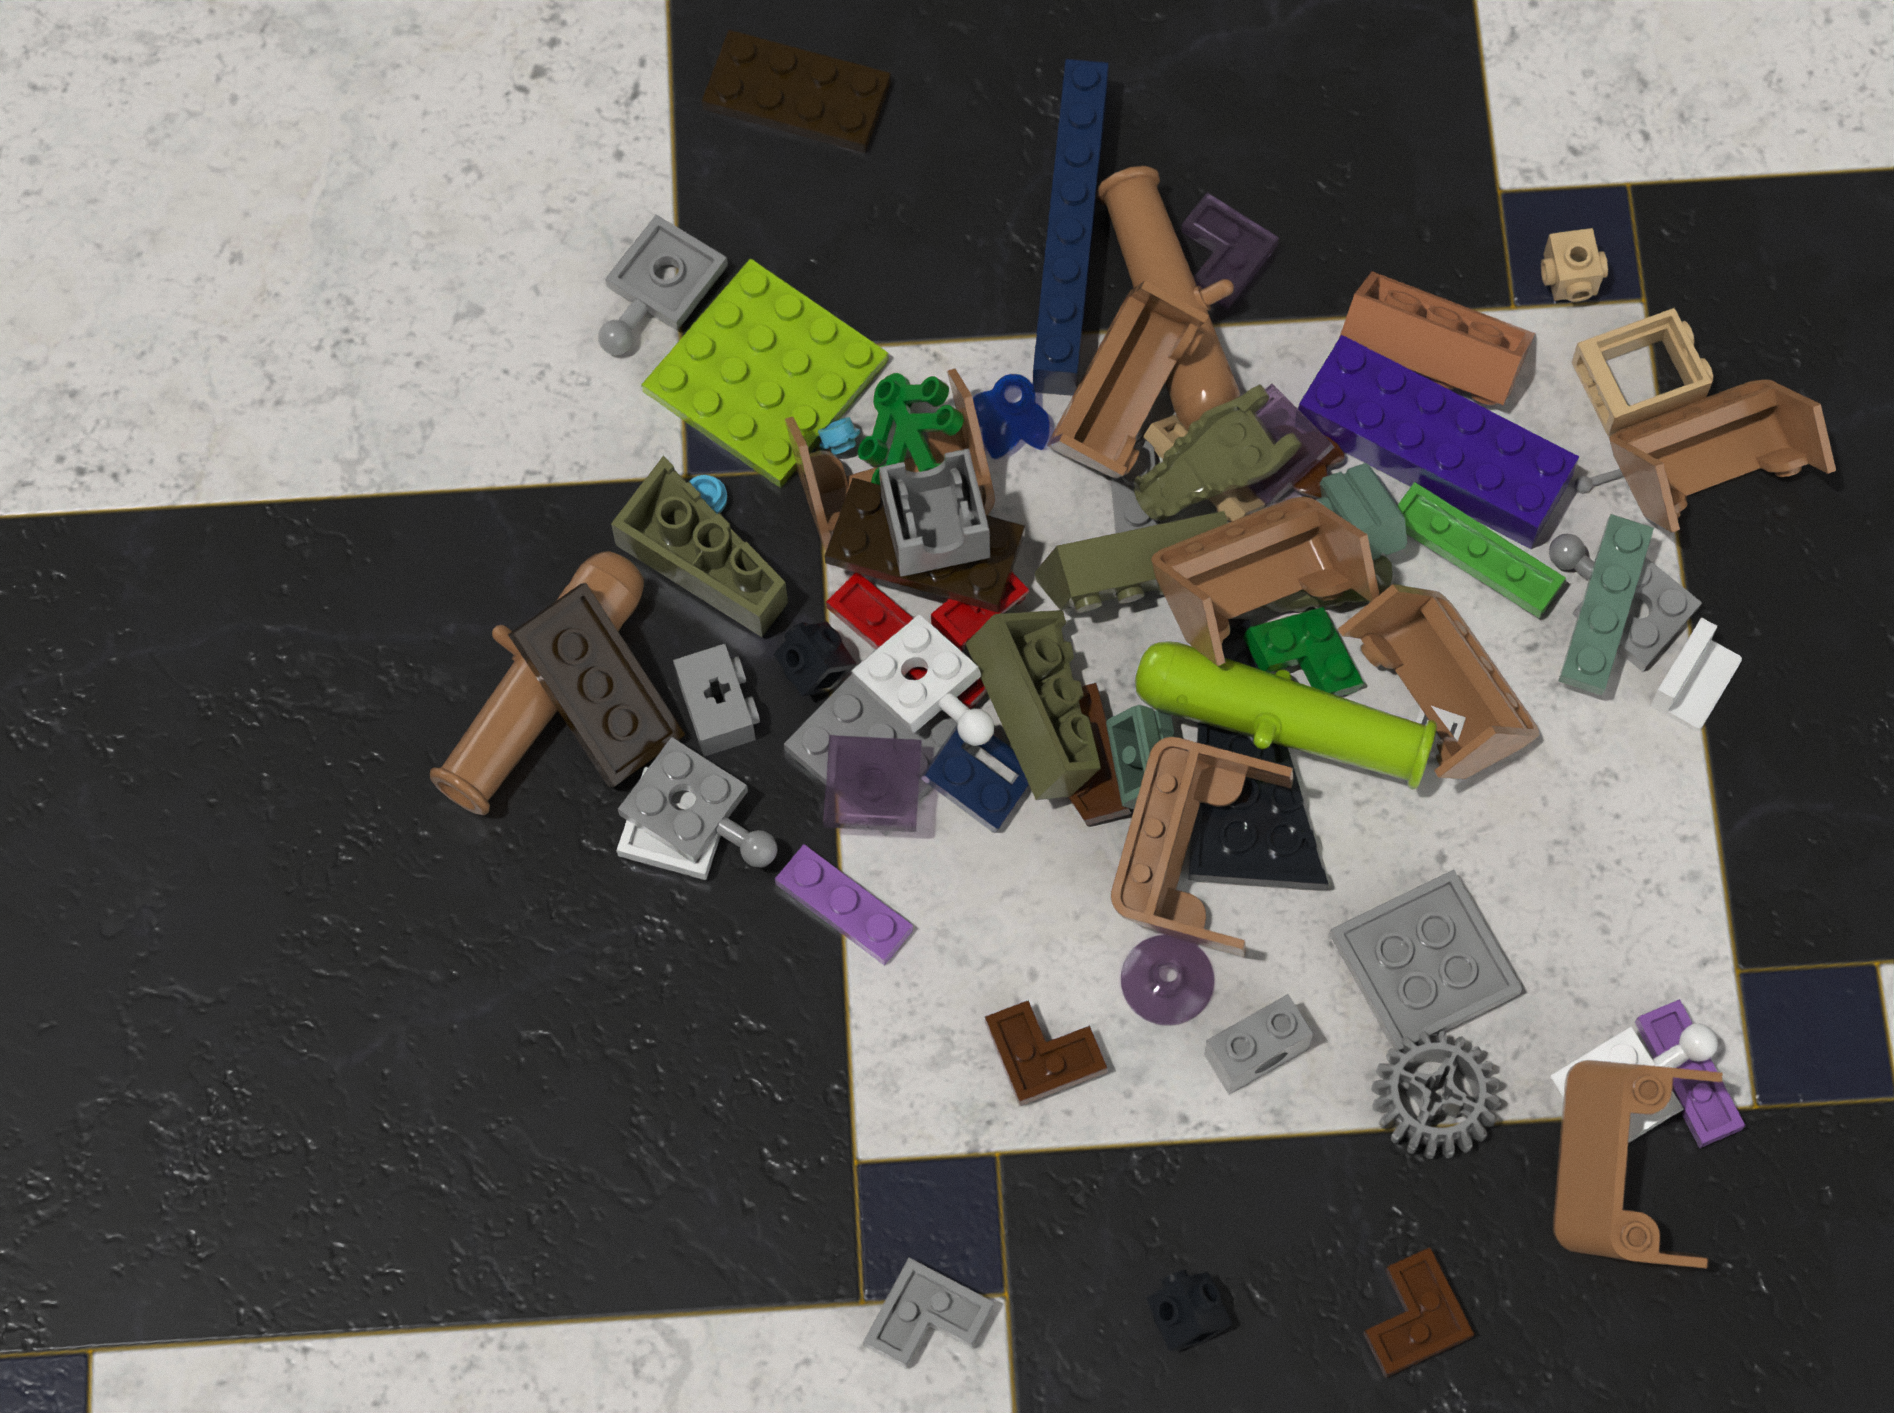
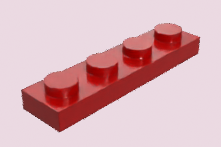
[826,572,987,710]

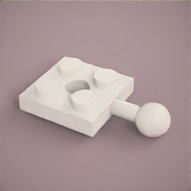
[851,614,994,746]
[1550,1024,1718,1143]

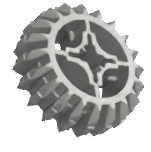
[1371,1031,1501,1159]

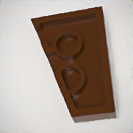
[1068,683,1131,826]

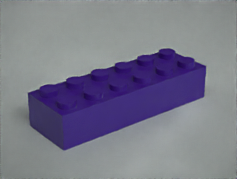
[1295,334,1579,549]

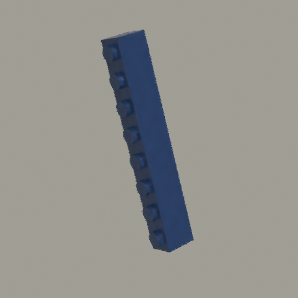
[1032,59,1109,396]

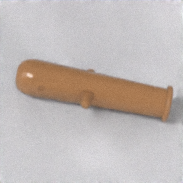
[1096,166,1240,431]
[430,551,644,815]

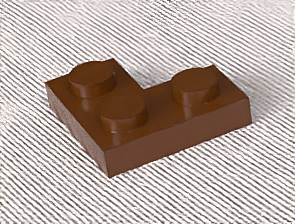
[985,1000,1107,1107]
[1363,1247,1474,1378]

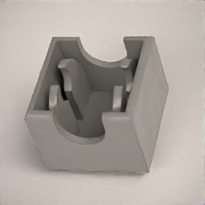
[879,448,990,576]

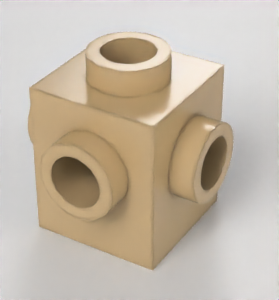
[1541,228,1608,302]

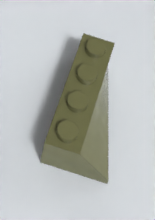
[611,455,788,637]
[1034,511,1228,613]
[966,610,1101,800]

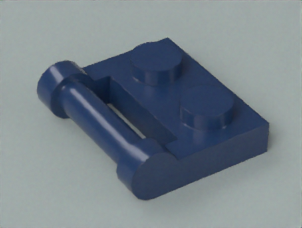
[920,723,1029,832]

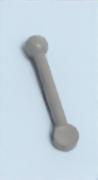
[1575,469,1624,493]

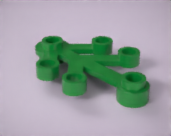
[858,373,964,485]

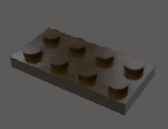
[702,30,891,153]
[824,478,1025,612]
[508,583,685,787]

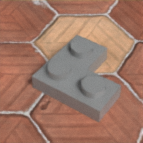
[863,1258,994,1368]

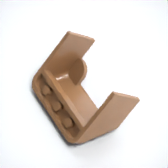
[1047,280,1209,478]
[785,368,995,550]
[1609,380,1836,533]
[1151,497,1380,666]
[1338,584,1540,779]
[1111,737,1293,957]
[1553,1060,1723,1268]

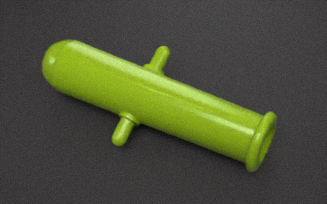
[1135,641,1437,790]

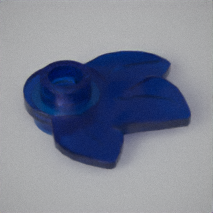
[973,374,1050,460]

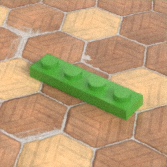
[1397,482,1566,618]

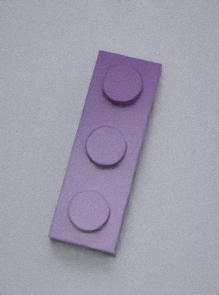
[775,844,913,966]
[1635,999,1745,1148]

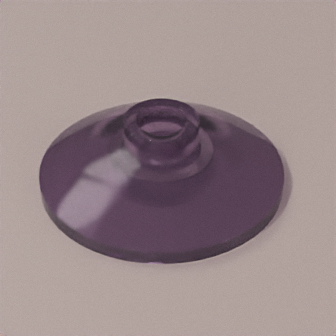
[1121,935,1214,1026]

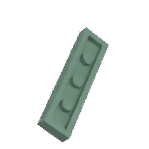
[1558,514,1654,696]

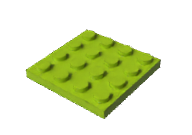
[641,258,889,488]

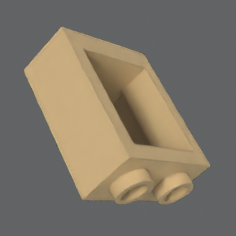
[1571,308,1713,437]

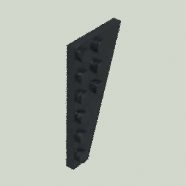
[1188,619,1329,890]

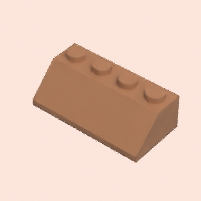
[1339,272,1536,405]

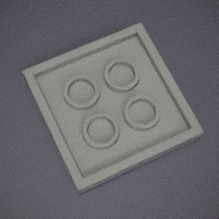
[784,649,972,836]
[1329,869,1522,1053]

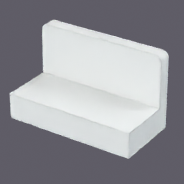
[1651,617,1742,731]

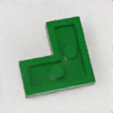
[1242,607,1364,697]

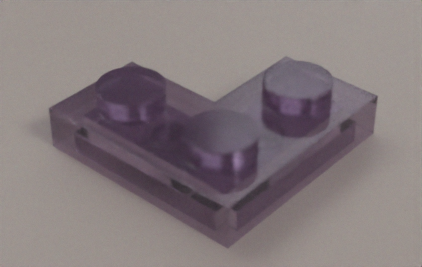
[1181,193,1279,309]

